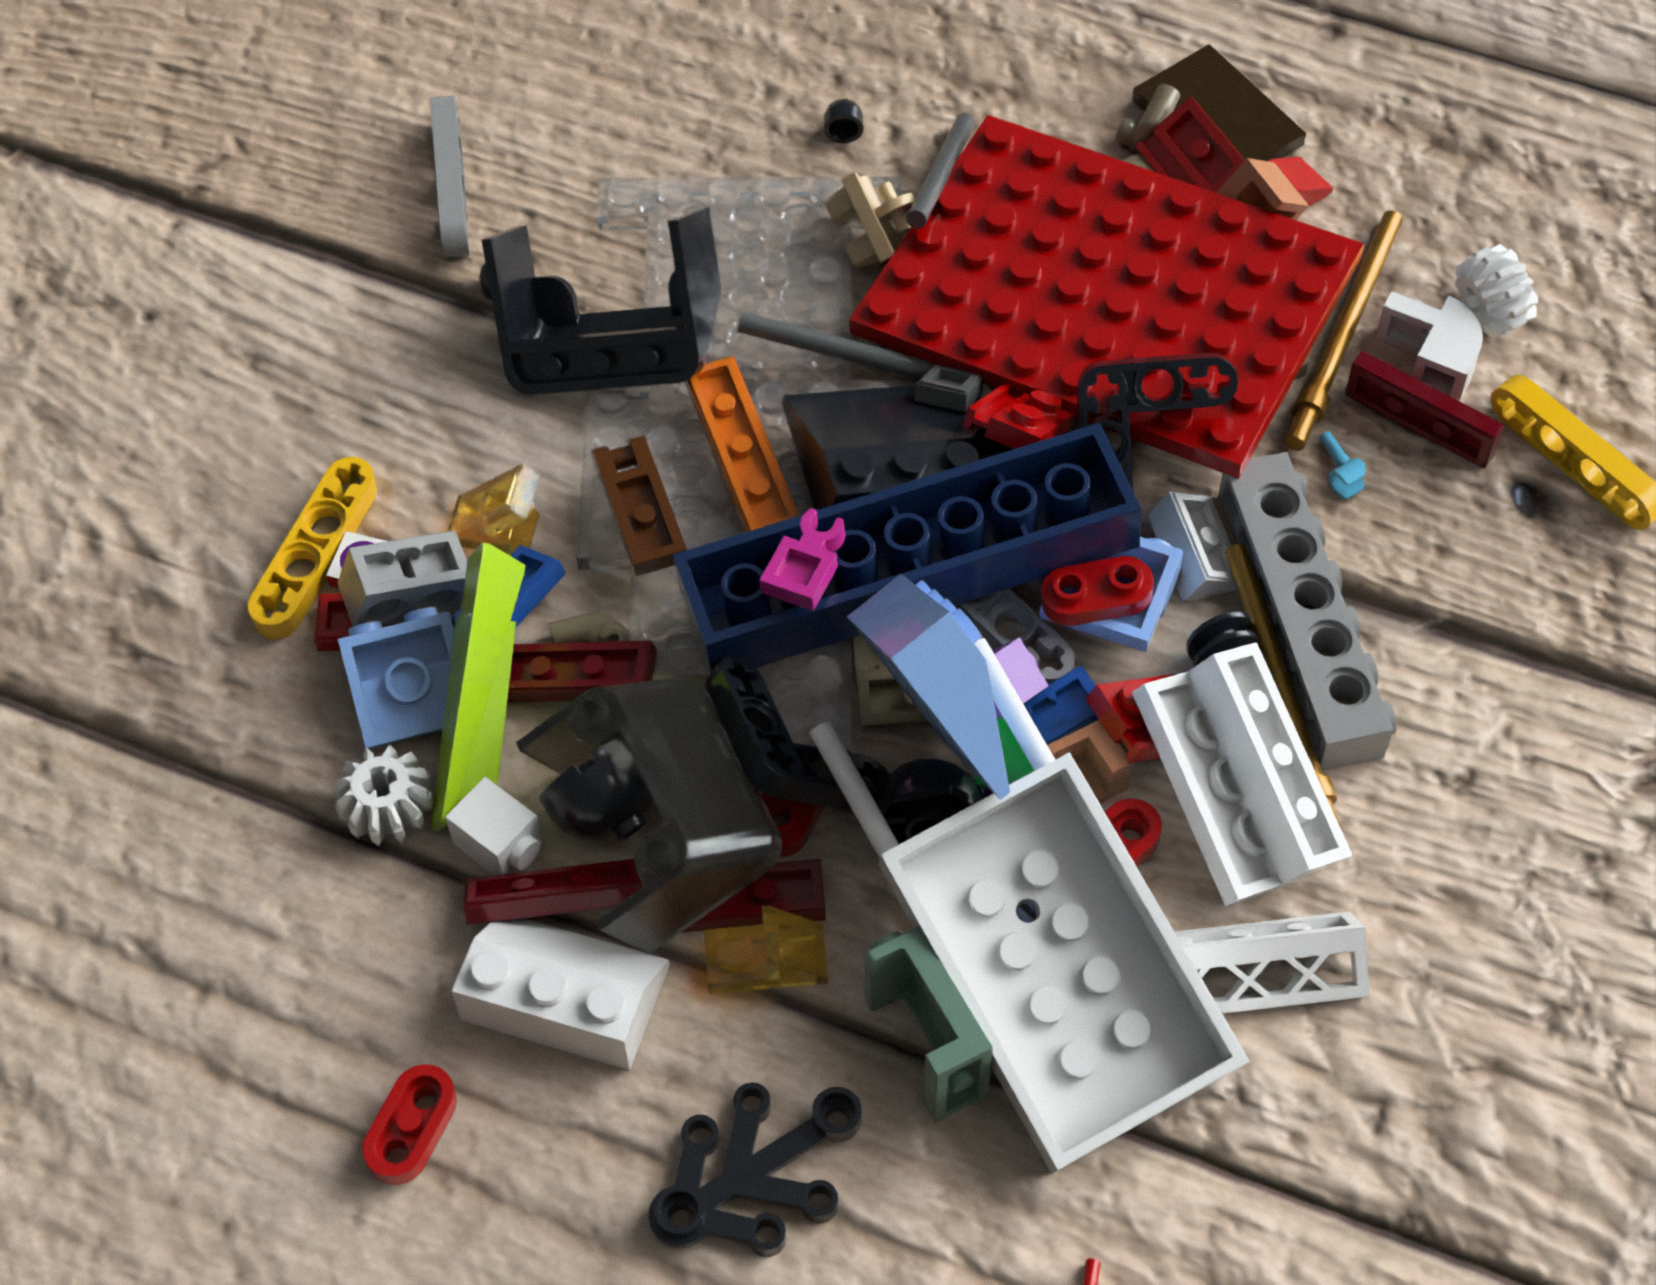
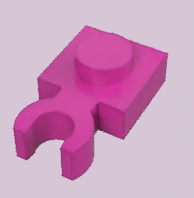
[759,508,845,611]

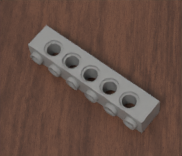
[1218,452,1397,771]

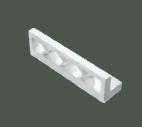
[1175,912,1370,1014]

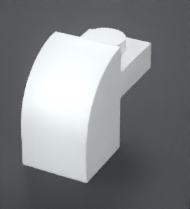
[1375,291,1483,401]

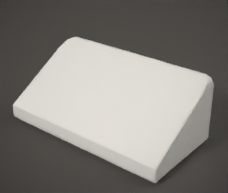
[1148,491,1237,601]

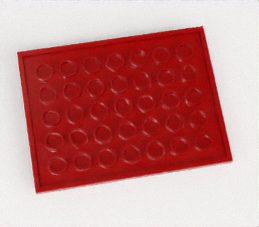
[849,115,1364,479]

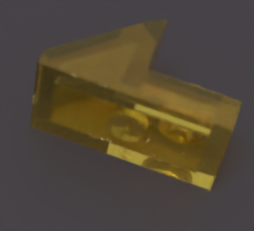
[447,463,540,555]
[704,906,828,994]

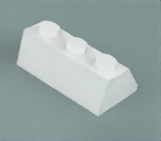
[452,918,670,1071]

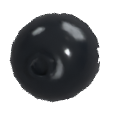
[539,731,657,842]
[874,759,984,844]

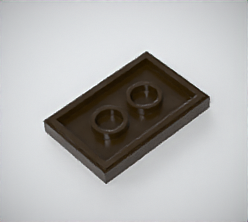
[1132,44,1306,161]

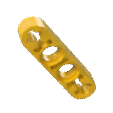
[1490,374,1656,530]
[247,456,377,640]

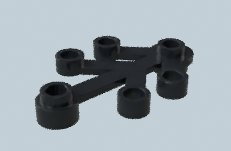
[648,1082,862,1257]

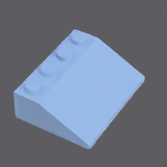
[847,574,1010,800]

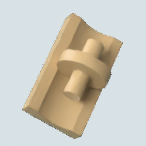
[824,172,915,269]

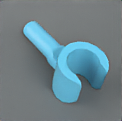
[1320,431,1366,499]

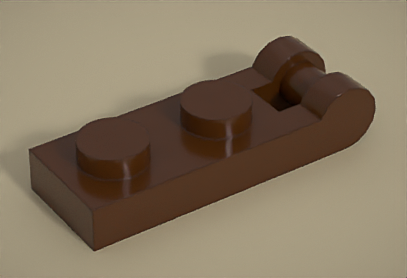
[591,435,687,577]

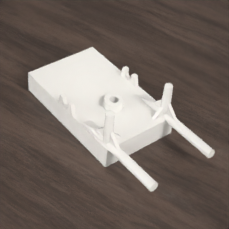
[809,638,1250,1174]

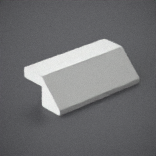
[1132,642,1352,907]

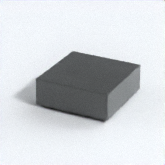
[914,364,984,412]

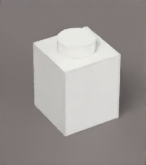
[445,777,543,875]

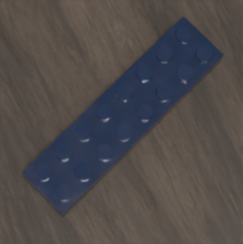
[673,423,1141,673]

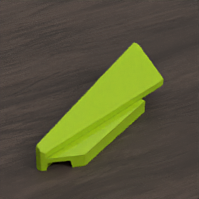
[430,542,525,832]

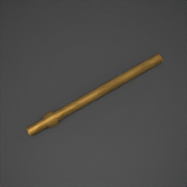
[1285,210,1403,451]
[1225,544,1344,836]

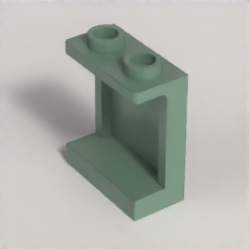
[865,926,993,1122]

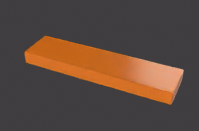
[684,356,800,532]

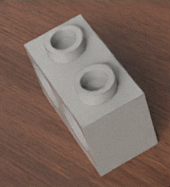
[337,530,467,626]

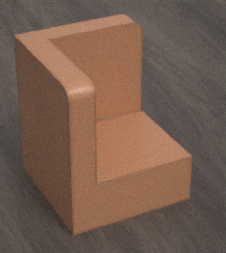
[1216,158,1309,220]
[1047,720,1132,804]

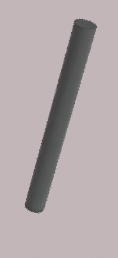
[906,113,975,229]
[737,312,934,380]

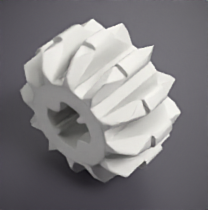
[1455,244,1538,338]
[334,744,434,847]

